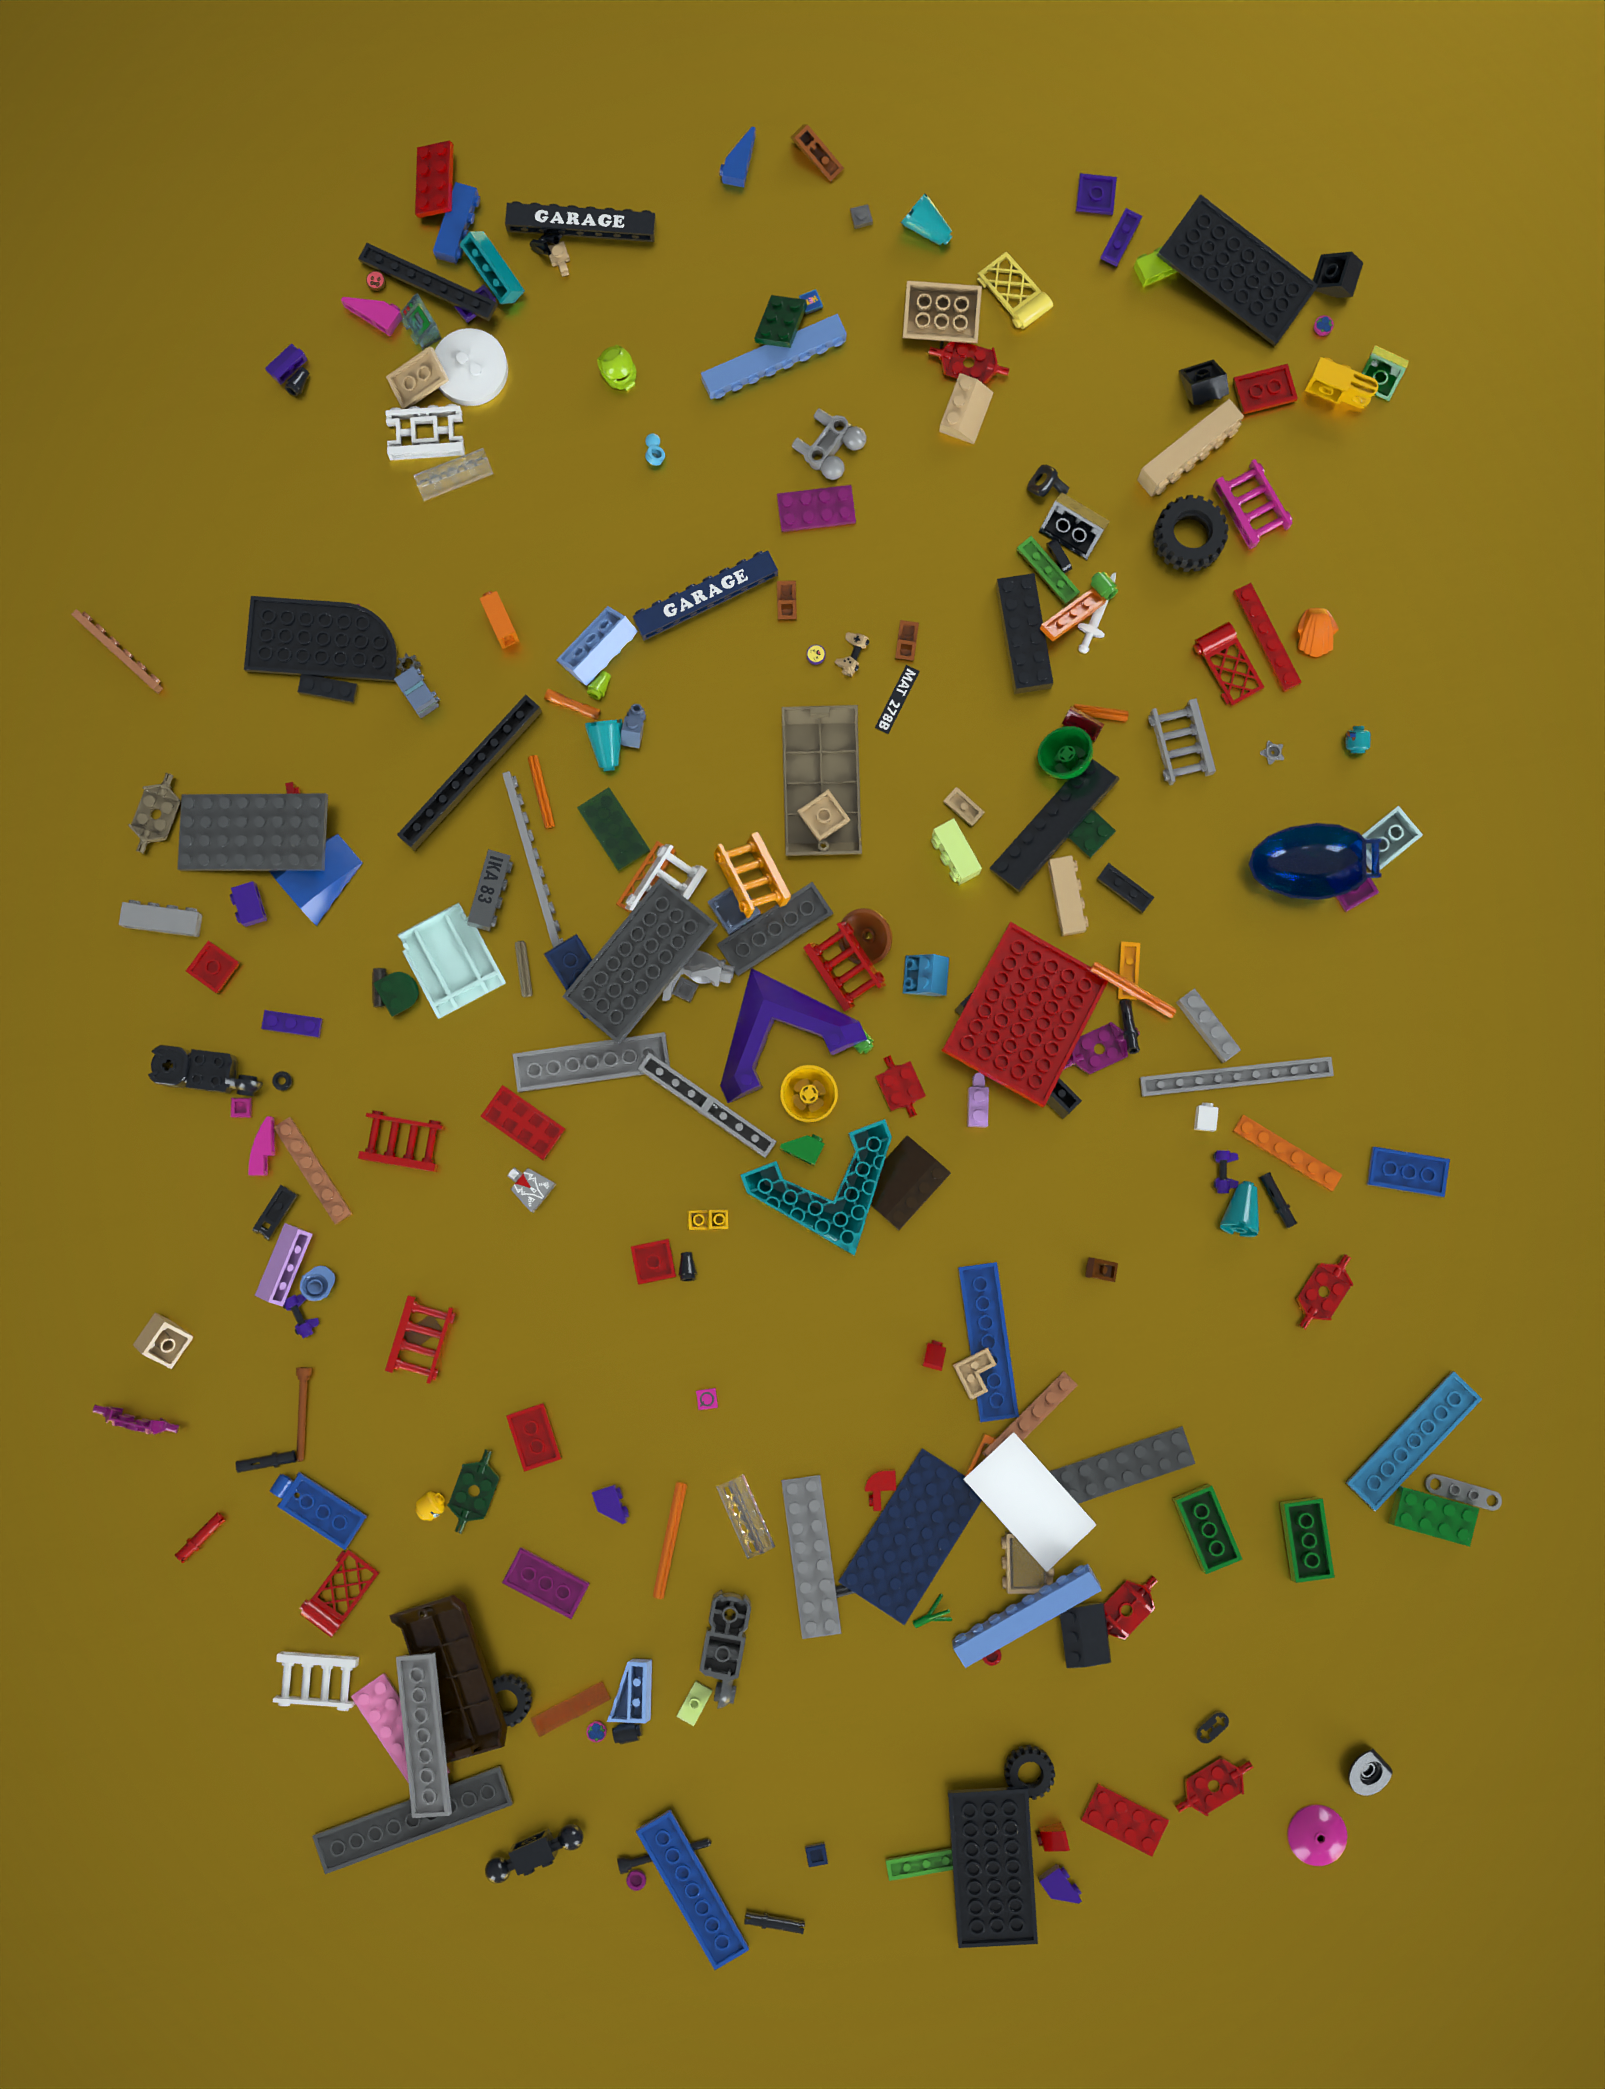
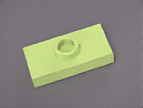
[676,1681,713,1726]

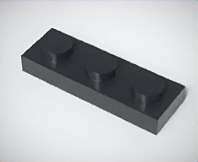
[297,675,358,704]
[1097,863,1154,913]

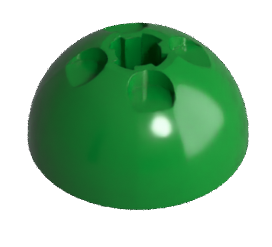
[1038,726,1093,779]

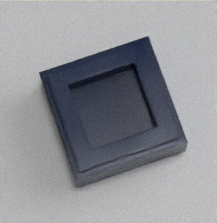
[805,1843,828,1868]

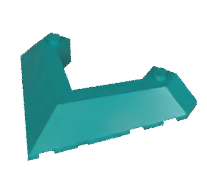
[740,1119,892,1256]

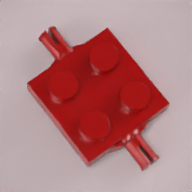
[875,1055,926,1118]

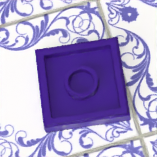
[1076,173,1117,215]

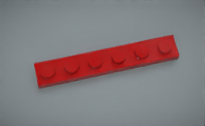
[1233,583,1302,692]

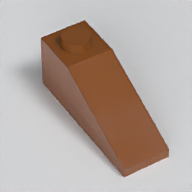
[790,124,844,181]

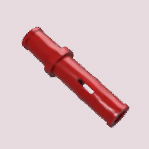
[174,1512,226,1563]

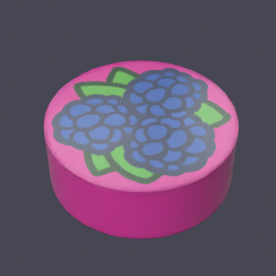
[1314,315,1334,336]
[587,1721,607,1742]

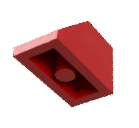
[921,1340,946,1371]
[1036,1822,1070,1852]

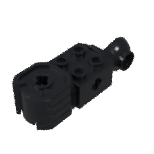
[148,1045,263,1096]

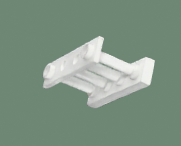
[625,844,707,911]
[273,1651,359,1711]

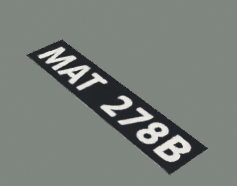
[875,665,920,734]

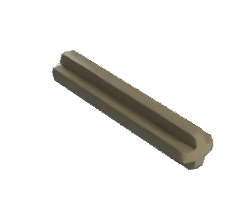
[515,941,532,997]

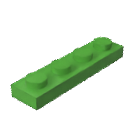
[1016,536,1080,605]
[886,1848,953,1881]

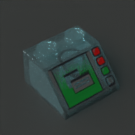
[401,293,442,350]

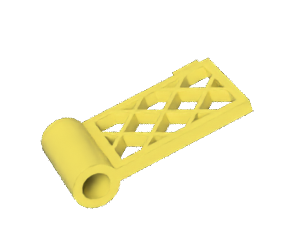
[977,252,1053,329]

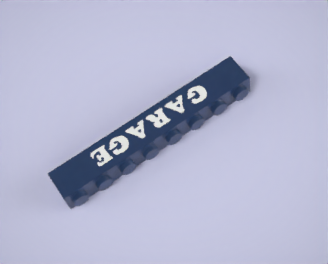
[632,551,778,641]

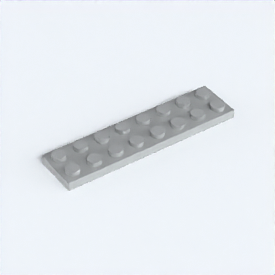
[513,1032,670,1092]
[781,1475,841,1639]
[396,1653,452,1818]

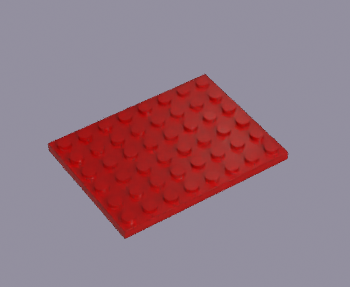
[941,922,1108,1108]

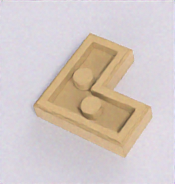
[953,1347,996,1400]

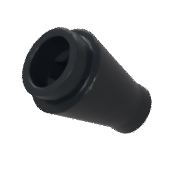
[285,367,310,396]
[678,1252,698,1281]

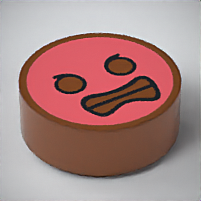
[366,271,386,291]

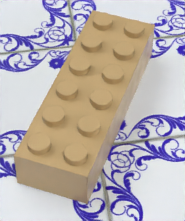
[1137,399,1244,497]

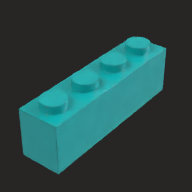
[459,231,525,304]

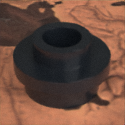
[272,1071,292,1091]

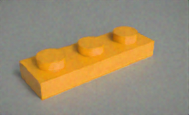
[1117,942,1140,1000]

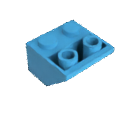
[903,954,949,996]

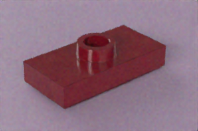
[1062,706,1104,741]

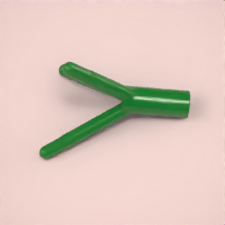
[913,1594,952,1629]

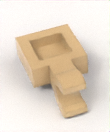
[548,241,570,277]

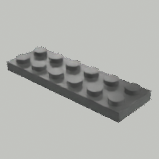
[717,882,833,976]

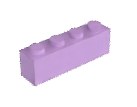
[255,1223,312,1307]

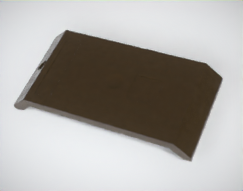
[389,1595,507,1763]

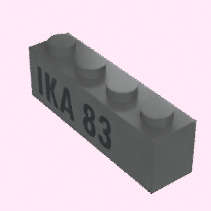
[467,849,513,931]

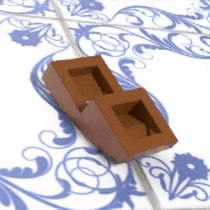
[777,581,797,619]
[895,620,919,661]

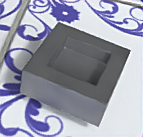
[850,204,873,229]
[673,977,698,1002]

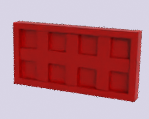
[415,140,454,218]
[480,1085,566,1161]
[1080,1783,1169,1857]

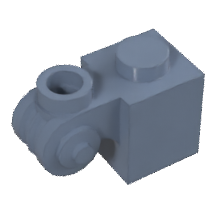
[621,704,646,748]

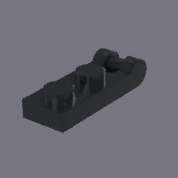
[252,1185,298,1241]

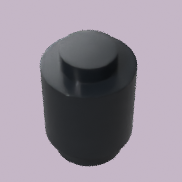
[612,1723,642,1744]

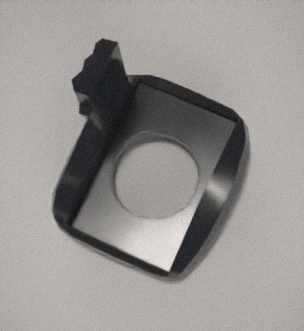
[1027,464,1069,497]

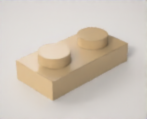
[943,787,985,827]

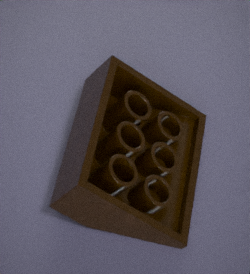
[870,1135,951,1231]

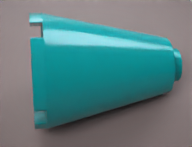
[901,194,953,246]
[585,719,623,771]
[1220,1181,1259,1237]

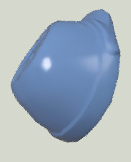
[300,1266,335,1301]

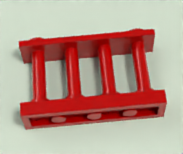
[803,921,886,1012]
[358,1110,445,1172]
[385,1295,456,1384]

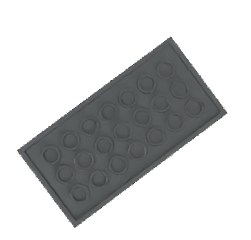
[177,793,328,871]
[562,878,718,1045]

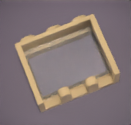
[1001,1532,1054,1594]

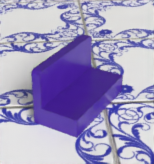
[265,344,307,385]

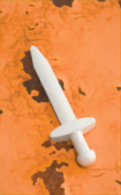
[1078,572,1116,654]

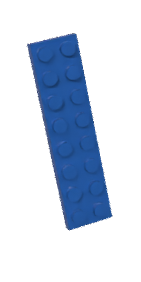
[958,1262,1019,1422]
[636,1809,749,1970]

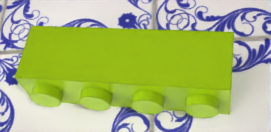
[1134,246,1177,287]

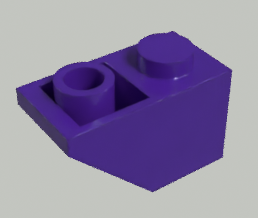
[592,1484,629,1524]
[1038,1864,1082,1904]

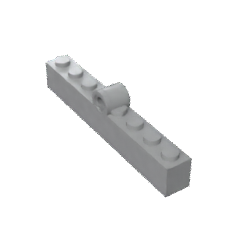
[638,1053,777,1158]

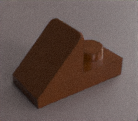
[1086,1257,1118,1282]

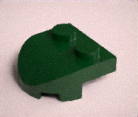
[373,972,419,1017]

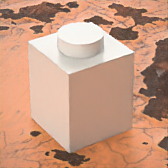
[1194,1103,1219,1132]

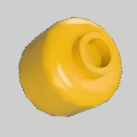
[415,1491,445,1521]

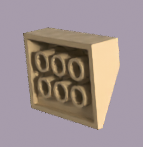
[903,281,982,343]

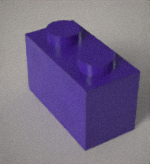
[230,881,267,927]

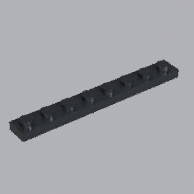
[358,243,498,321]

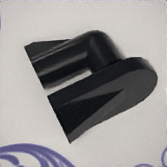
[530,233,562,256]

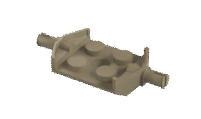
[128,773,181,854]

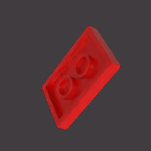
[1233,364,1298,415]
[506,1403,562,1472]

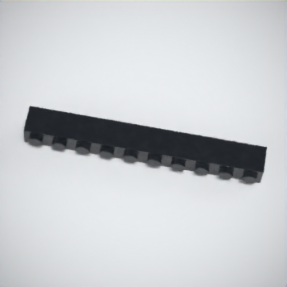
[397,694,542,851]

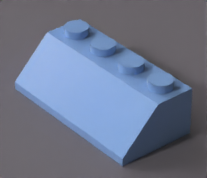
[557,606,638,686]

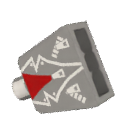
[508,1167,556,1213]

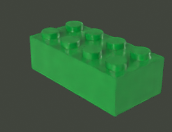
[1172,1484,1243,1574]
[1389,1486,1480,1547]
[1280,1497,1335,1583]

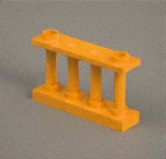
[713,832,791,918]

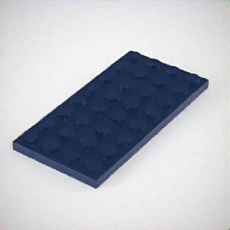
[838,1448,982,1625]

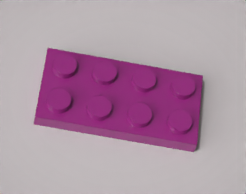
[777,485,856,532]

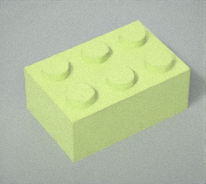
[931,818,982,885]

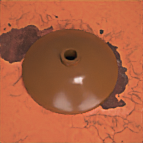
[838,908,892,964]

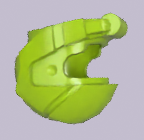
[597,345,637,391]

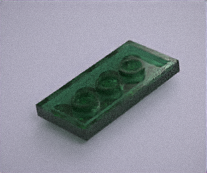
[577,787,650,872]

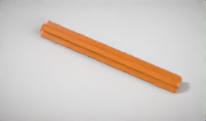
[1091,962,1176,1018]

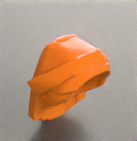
[1298,608,1339,657]

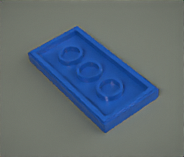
[1367,1147,1450,1197]

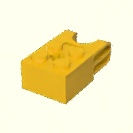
[1305,357,1378,408]

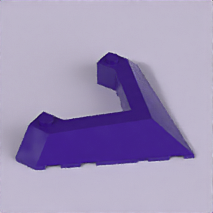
[720,968,867,1103]

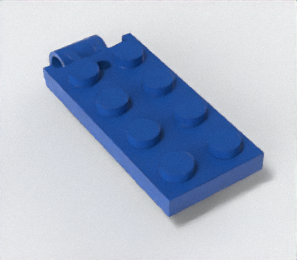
[270,1472,367,1550]

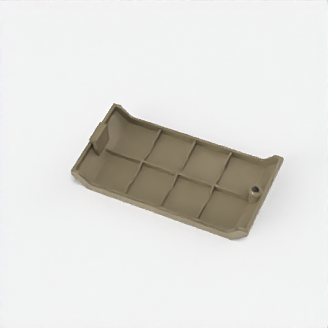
[782,705,862,856]

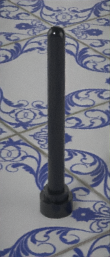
[617,1839,711,1874]

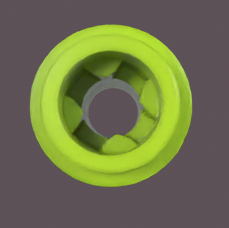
[587,671,611,700]

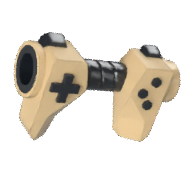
[835,632,869,677]

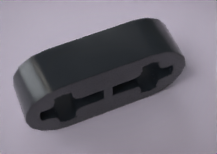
[1046,539,1072,574]
[1195,1711,1229,1743]

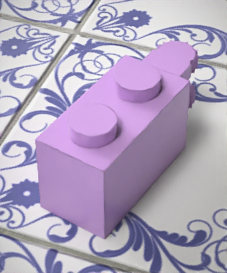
[967,1072,989,1128]

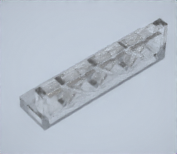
[414,448,494,501]
[716,1474,775,1559]

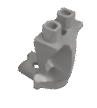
[662,950,735,1001]

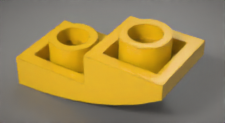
[687,1210,728,1230]

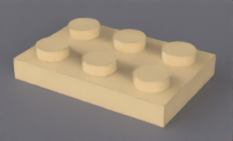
[386,347,449,409]

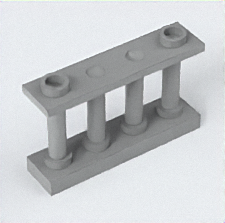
[1148,698,1216,785]

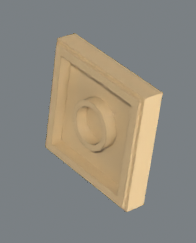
[797,789,850,842]

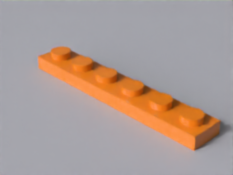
[1233,1115,1342,1192]

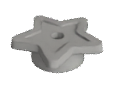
[1260,741,1284,765]

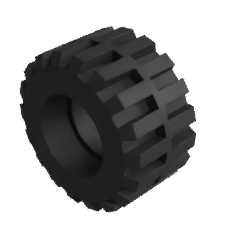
[492,1674,532,1727]
[1004,1745,1055,1800]

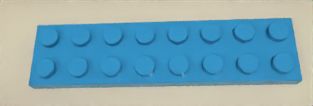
[1346,1371,1482,1511]

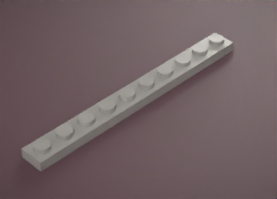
[502,771,564,947]
[1140,1057,1334,1097]

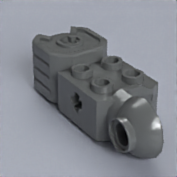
[700,1590,751,1709]

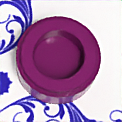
[626,1869,647,1891]

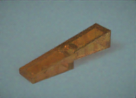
[529,1681,611,1737]

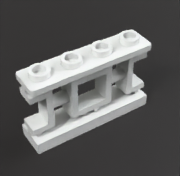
[385,404,465,460]

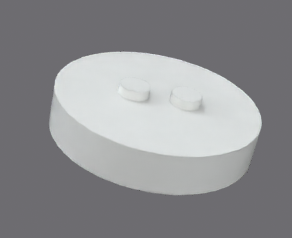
[435,328,508,406]

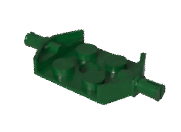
[447,1449,500,1534]

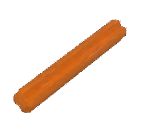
[528,755,555,829]

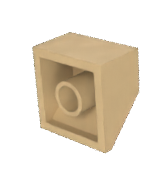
[133,1312,194,1369]

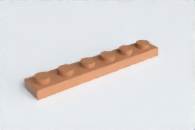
[71,609,163,694]
[273,1117,352,1224]
[983,1372,1078,1457]

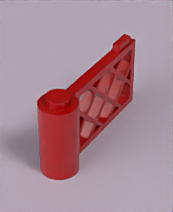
[1193,622,1264,706]
[299,1549,380,1638]

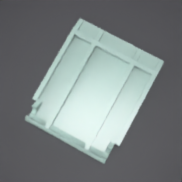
[398,902,506,1019]

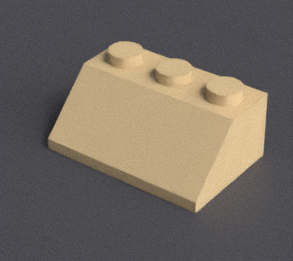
[939,373,994,444]

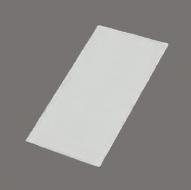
[964,1432,1096,1572]

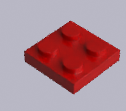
[186,940,240,994]
[631,1239,676,1285]

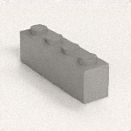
[119,900,202,937]
[1176,988,1241,1063]

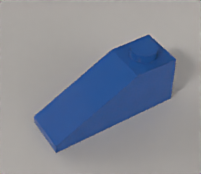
[719,127,756,188]

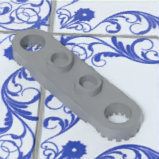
[1424,1474,1502,1511]

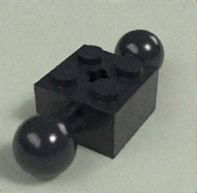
[485,1824,584,1883]

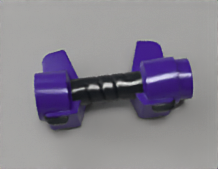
[1214,1150,1239,1194]
[283,1294,319,1339]

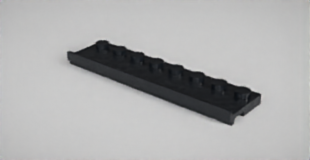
[990,759,1120,892]

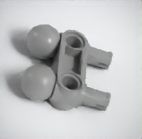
[792,408,867,480]

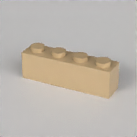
[1048,855,1088,936]

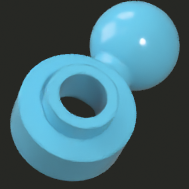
[645,433,665,466]

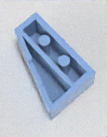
[607,1659,652,1723]

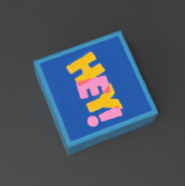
[799,289,823,315]

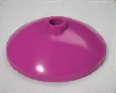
[1287,1805,1347,1866]

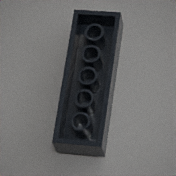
[995,573,1053,694]

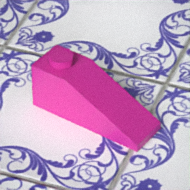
[341,297,403,336]

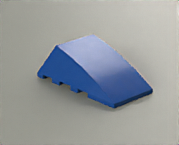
[269,834,363,926]

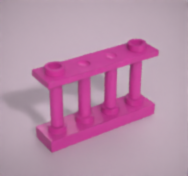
[1213,459,1292,549]

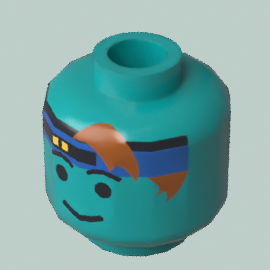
[1346,726,1371,753]

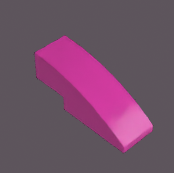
[248,1116,275,1176]

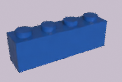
[433,182,480,264]

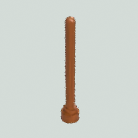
[296,1367,312,1462]

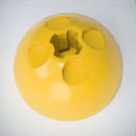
[780,1065,838,1122]

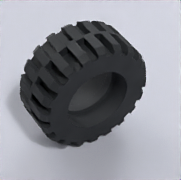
[1153,495,1229,572]

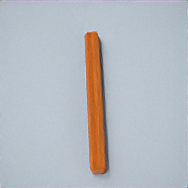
[653,1482,687,1599]

